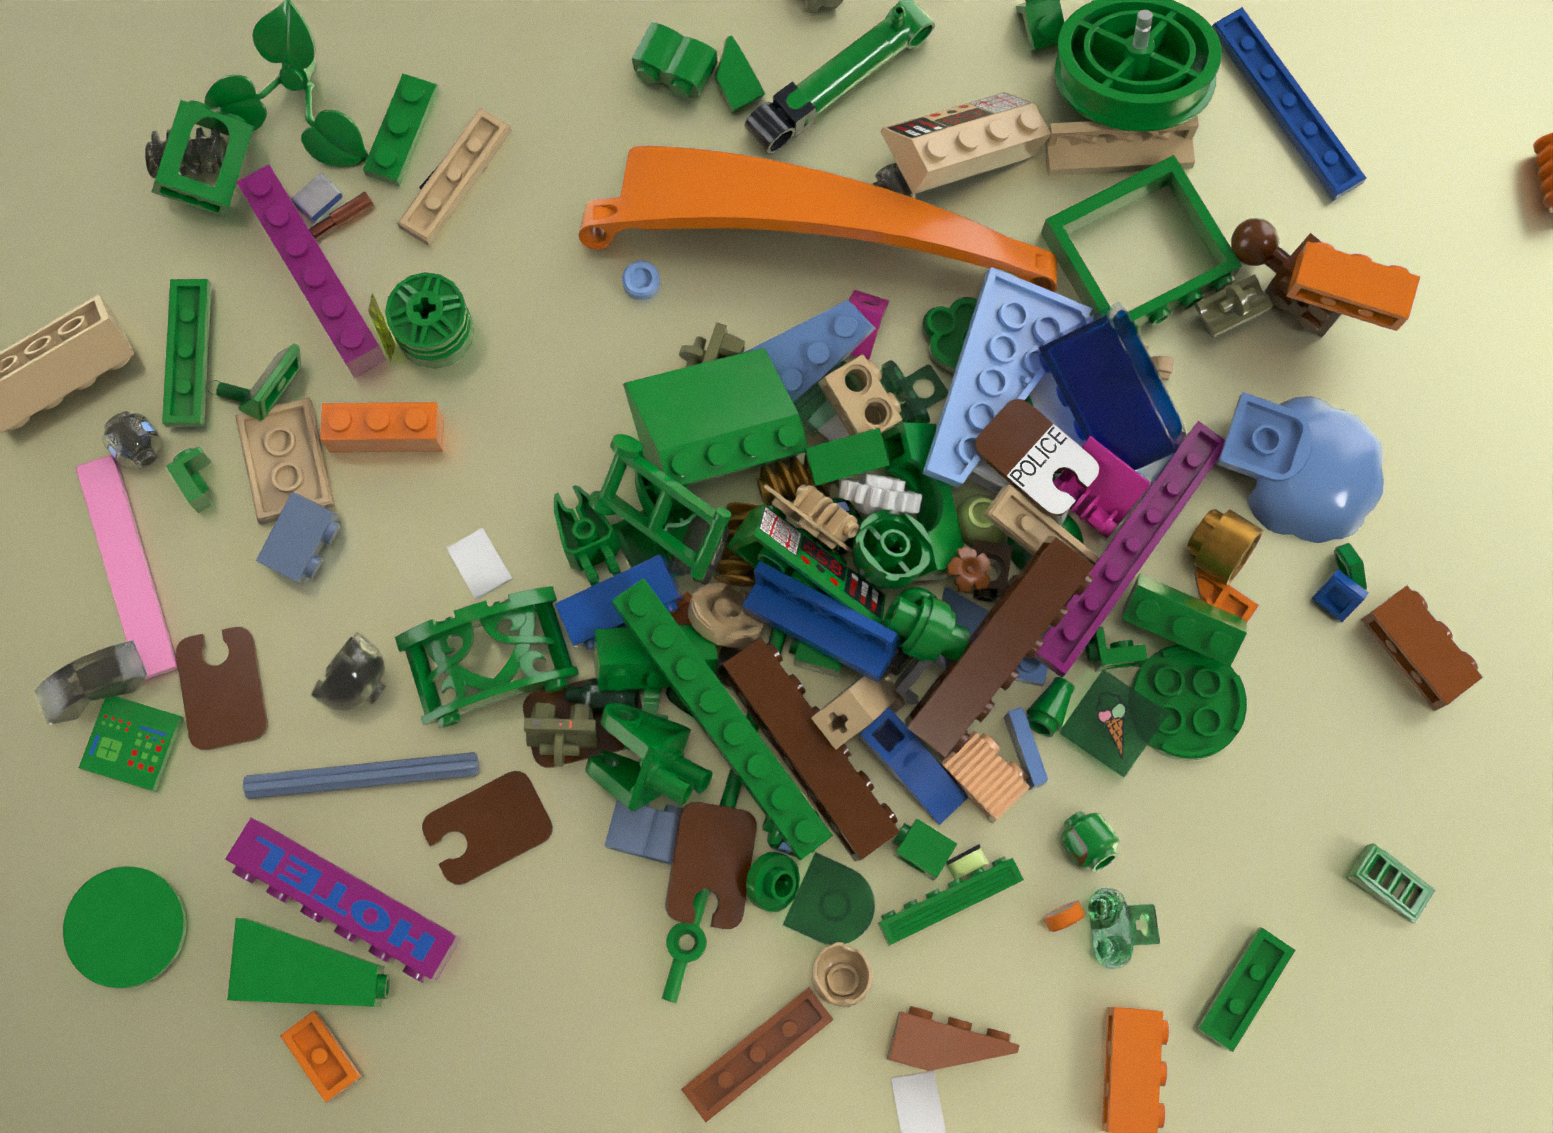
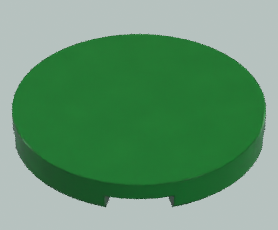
[1128,644,1247,761]
[63,866,187,988]

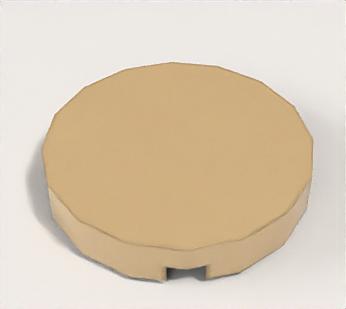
[688,583,764,648]

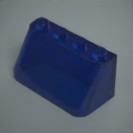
[1038,302,1186,470]

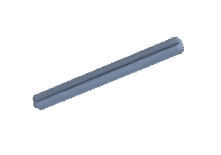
[243,752,479,799]

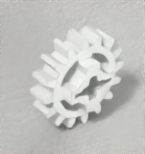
[837,472,922,515]

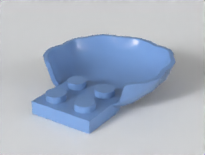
[1216,392,1384,543]

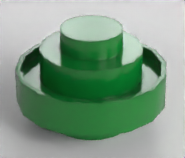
[746,852,800,912]

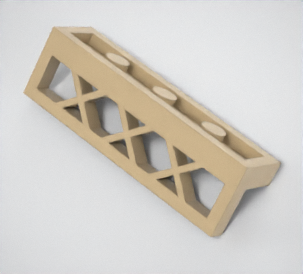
[1045,116,1199,176]

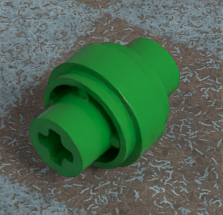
[883,596,970,662]

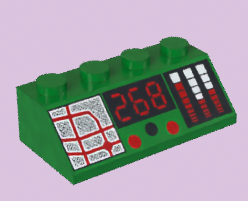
[727,504,886,624]

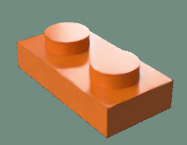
[280,1011,362,1103]

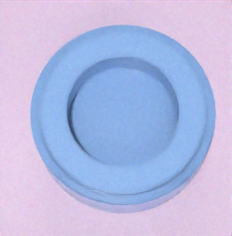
[622,261,660,300]

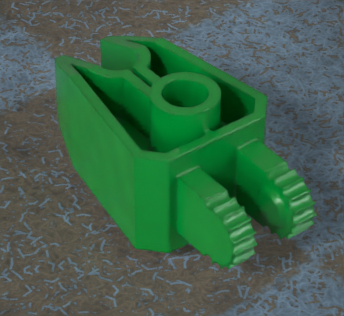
[554,485,622,587]

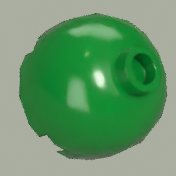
[851,509,932,589]

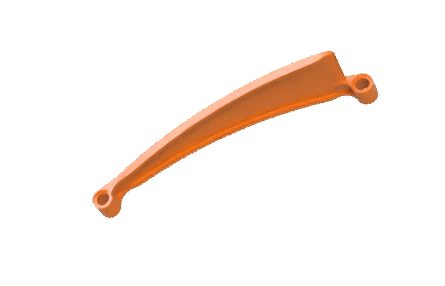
[578,146,1057,293]

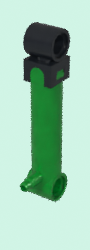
[744,0,935,154]

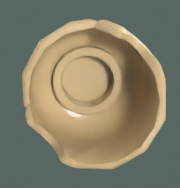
[811,942,872,1007]

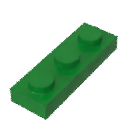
[363,73,439,186]
[1196,927,1296,1052]

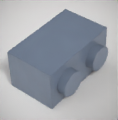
[256,492,340,582]

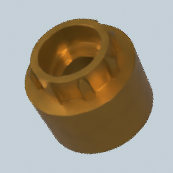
[1186,509,1264,585]

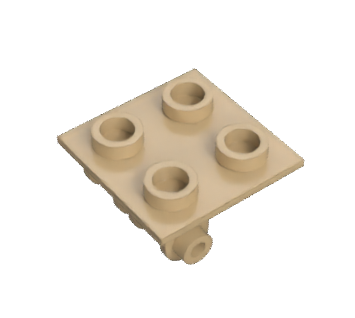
[764,484,860,552]

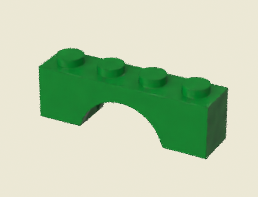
[881,422,964,581]

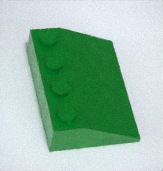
[623,348,808,495]

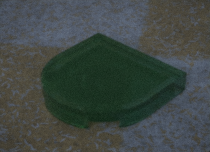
[783,852,875,945]

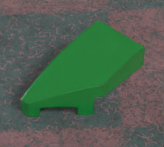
[714,35,765,112]

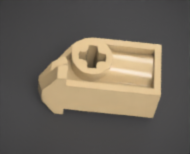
[811,672,905,749]

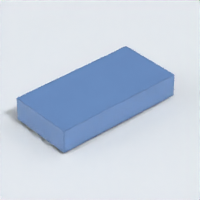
[1004,707,1048,790]

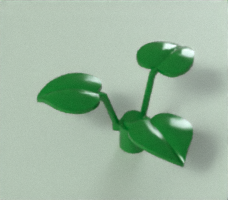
[204,0,368,167]

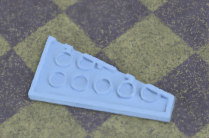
[922,267,1093,488]

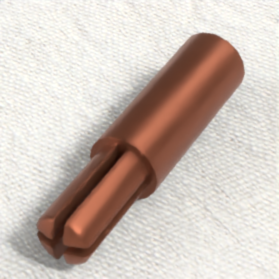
[309,191,374,239]

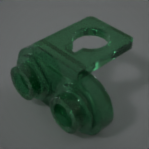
[879,360,948,423]
[1088,888,1160,969]

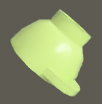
[953,488,1005,547]

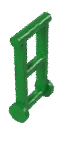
[588,434,731,580]

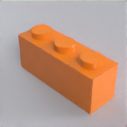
[1286,241,1420,331]
[320,402,444,453]
[1101,1007,1169,1133]

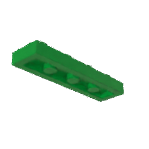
[162,279,212,427]

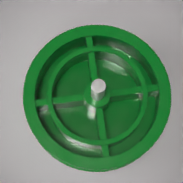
[1054,0,1222,132]

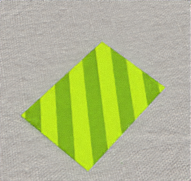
[368,293,395,363]

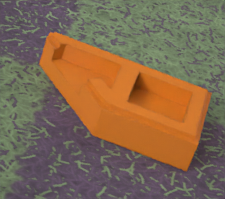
[1194,567,1259,623]

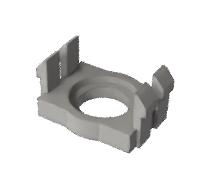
[894,655,946,704]

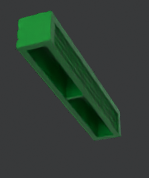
[878,856,1024,946]

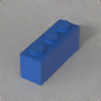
[555,554,684,651]

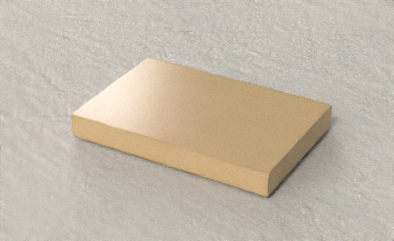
[235,397,335,525]

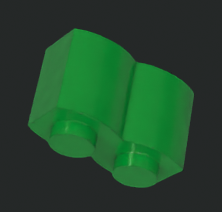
[632,22,718,98]

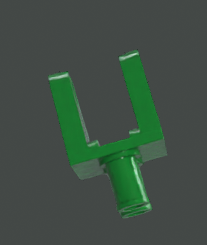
[585,703,713,812]

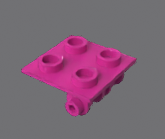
[1053,436,1152,539]

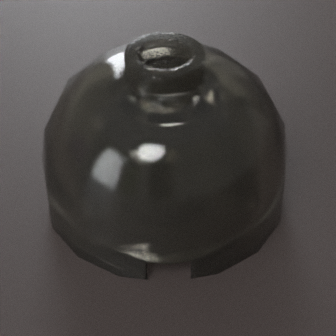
[310,632,386,712]

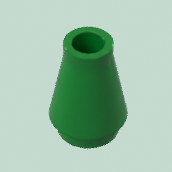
[1027,677,1075,737]

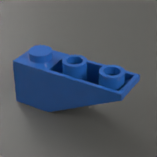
[859,707,968,825]

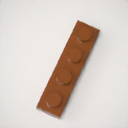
[681,987,834,1122]

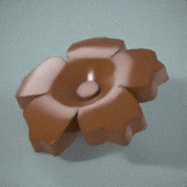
[945,546,991,594]

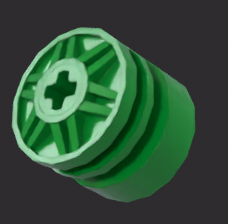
[385,272,474,369]

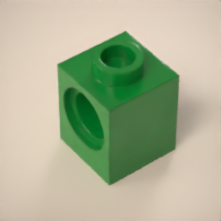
[892,819,957,881]

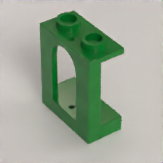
[151,100,254,218]

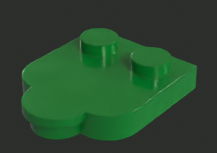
[922,297,977,373]

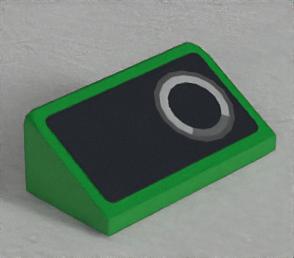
[238,343,302,421]

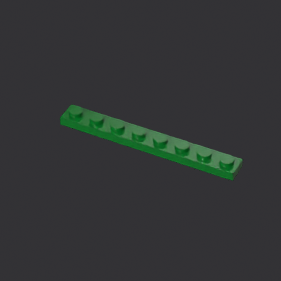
[610,578,833,860]

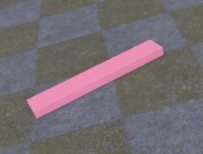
[76,455,178,681]

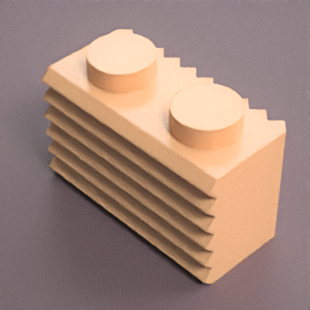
[940,731,1030,823]

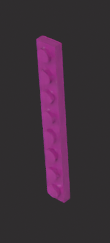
[1033,421,1225,678]

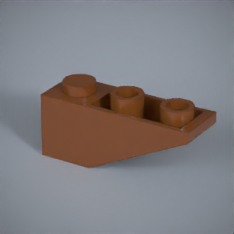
[887,1006,1020,1071]

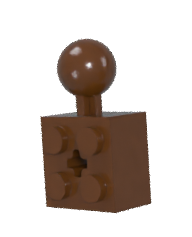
[1231,218,1342,338]

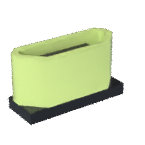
[946,844,988,880]

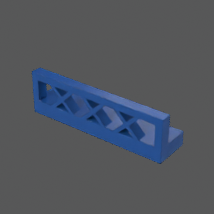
[742,561,898,683]

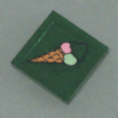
[1059,669,1169,778]

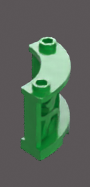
[395,586,579,728]

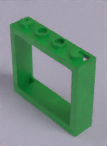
[1041,155,1242,344]

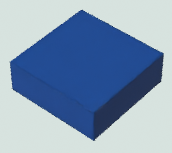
[1312,569,1369,622]

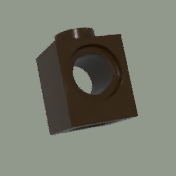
[969,540,1012,602]

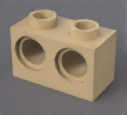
[818,354,903,435]

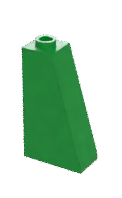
[227,918,390,1007]

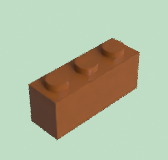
[1361,585,1483,711]

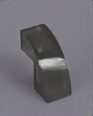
[34,641,147,725]

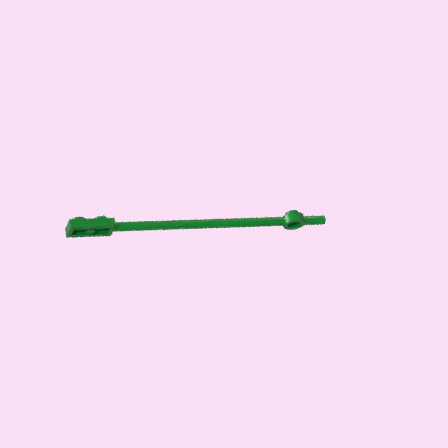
[661,627,787,1003]

